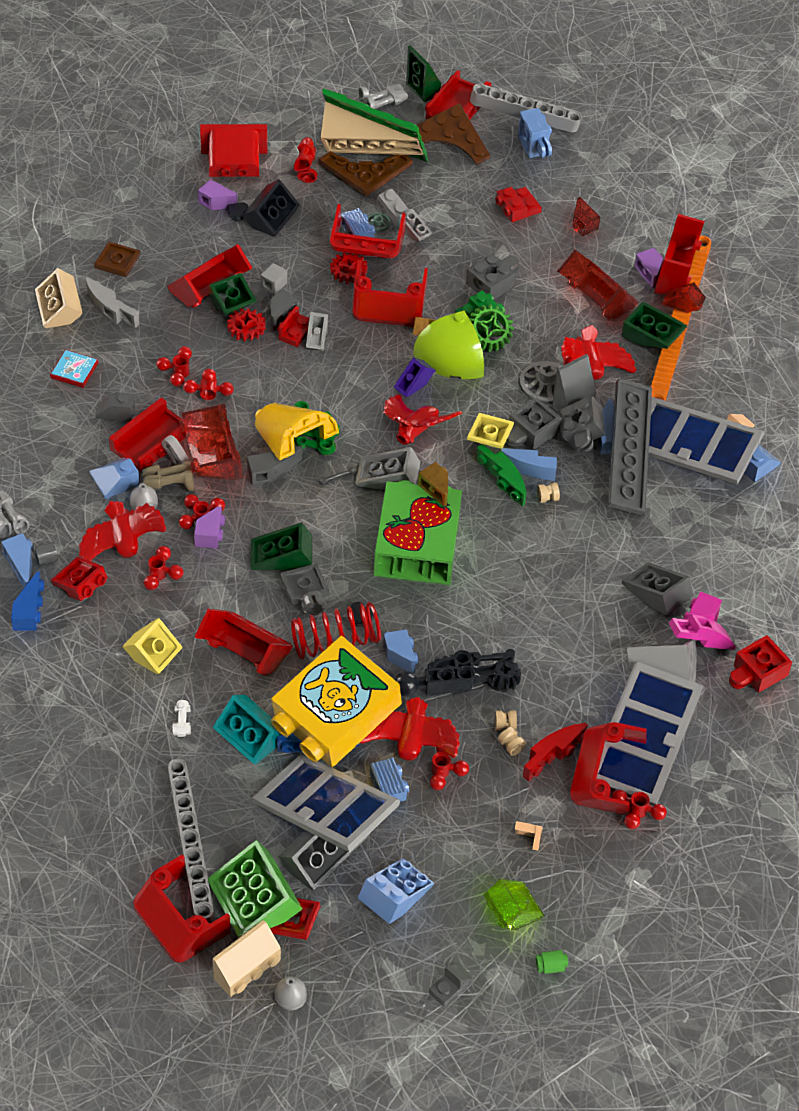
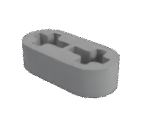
[162,435,189,465]

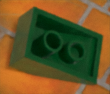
[406,45,441,102]
[622,302,687,349]
[250,522,313,570]

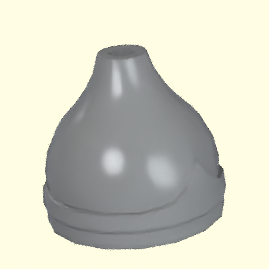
[129,483,158,510]
[274,976,308,1011]

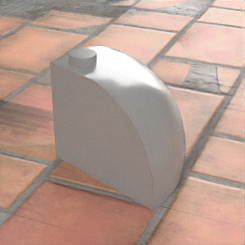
[627,638,696,697]

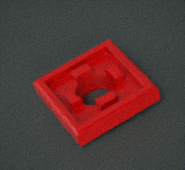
[270,898,321,940]

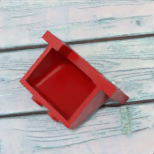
[200,124,268,177]

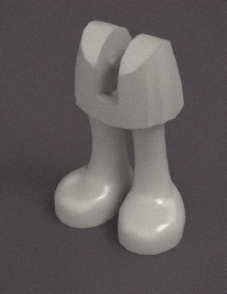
[358,84,408,109]
[0,490,30,540]

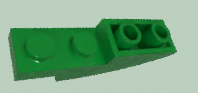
[476,444,526,506]

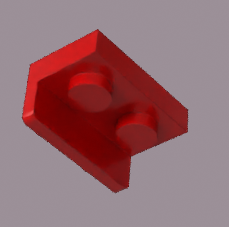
[277,306,310,347]

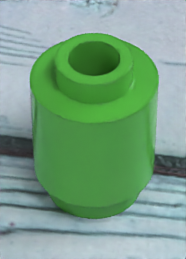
[536,950,568,974]

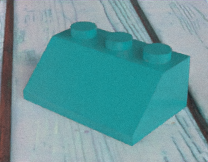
[212,695,281,764]

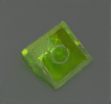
[483,879,545,930]

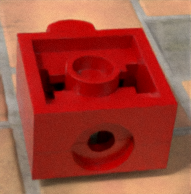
[729,635,792,693]

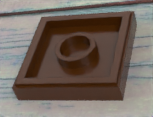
[94,241,141,277]

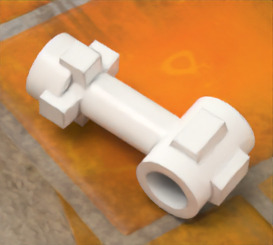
[173,700,191,737]

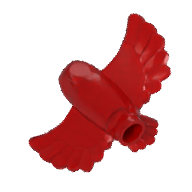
[561,325,636,380]
[383,394,462,445]
[78,501,166,561]
[360,696,460,761]

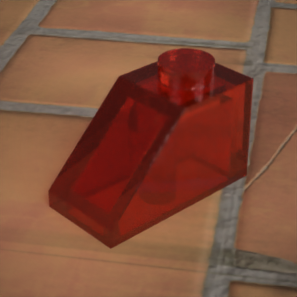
[572,197,600,237]
[662,282,706,313]

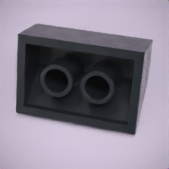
[242,179,300,237]

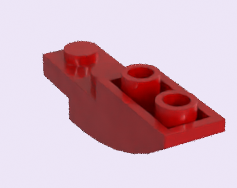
[523,723,588,781]

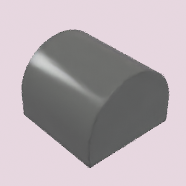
[35,542,58,565]

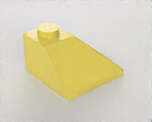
[467,413,514,449]
[122,618,183,674]

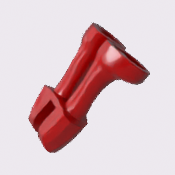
[294,137,318,183]

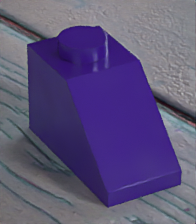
[394,357,436,397]

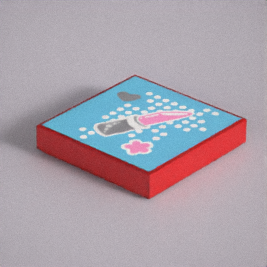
[50,349,99,388]

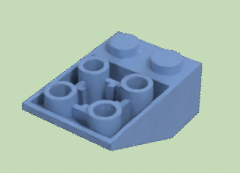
[358,858,434,924]

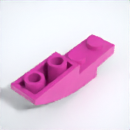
[669,614,736,650]

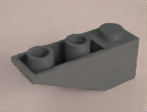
[247,446,302,485]

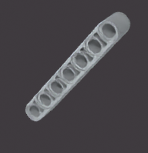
[470,84,582,133]

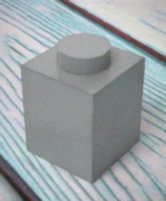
[261,263,287,295]

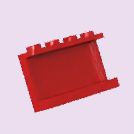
[425,70,492,120]
[109,397,194,473]

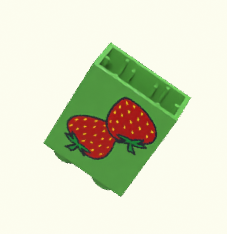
[374,480,462,585]

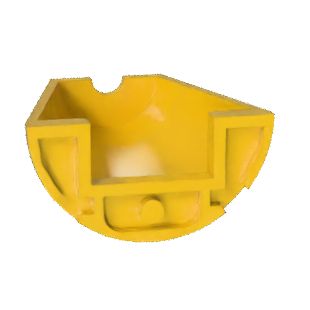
[255,402,339,460]

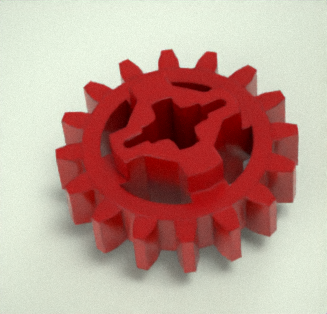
[330,252,368,284]
[227,308,266,342]

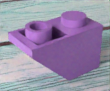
[198,179,237,210]
[194,507,225,548]

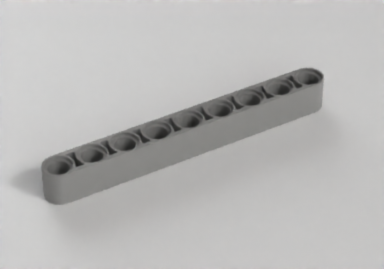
[168,759,214,924]

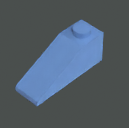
[1,533,34,588]

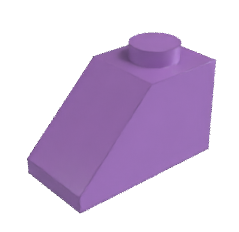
[635,248,663,288]

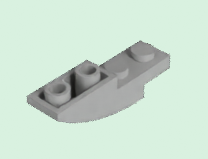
[377,188,432,242]
[86,277,139,328]

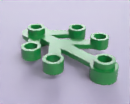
[294,401,340,455]

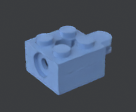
[518,108,552,158]

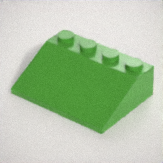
[208,840,302,938]

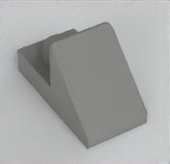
[306,312,328,350]

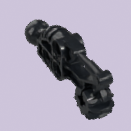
[394,649,521,697]

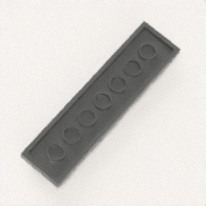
[608,379,652,516]

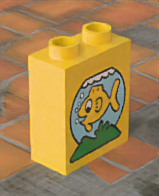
[271,635,402,768]

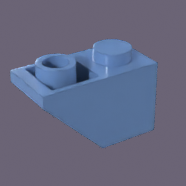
[383,629,418,673]

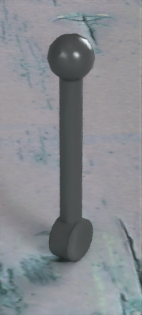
[319,467,356,485]

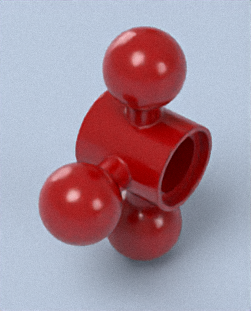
[156,346,192,387]
[183,368,234,400]
[179,494,225,530]
[143,546,184,591]
[429,747,469,791]
[611,789,667,829]

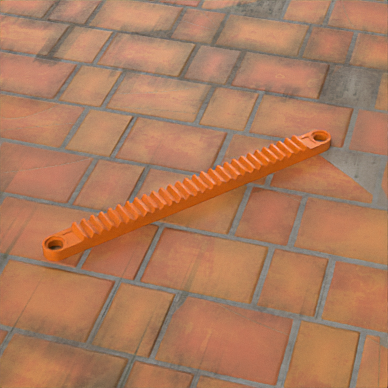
[651,236,711,412]

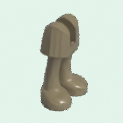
[142,460,195,492]

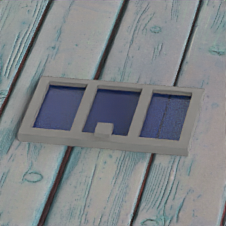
[649,397,764,485]
[597,662,704,806]
[252,754,400,852]

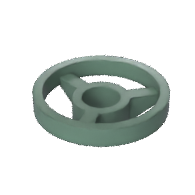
[368,213,390,232]

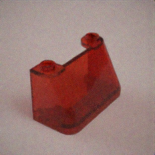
[179,404,243,480]

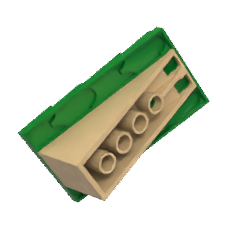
[321,88,428,162]

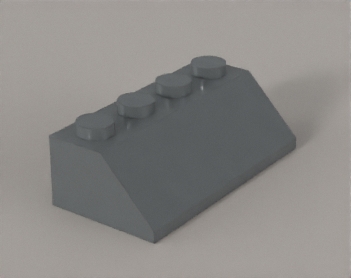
[278,802,370,890]

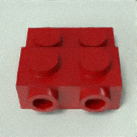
[495,186,542,222]
[51,556,108,601]

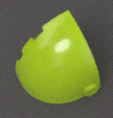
[413,311,484,379]

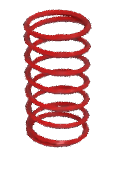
[291,601,381,660]

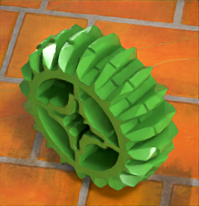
[469,304,514,352]

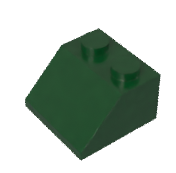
[209,273,257,315]

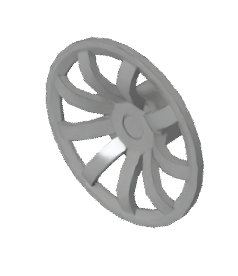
[520,361,562,402]

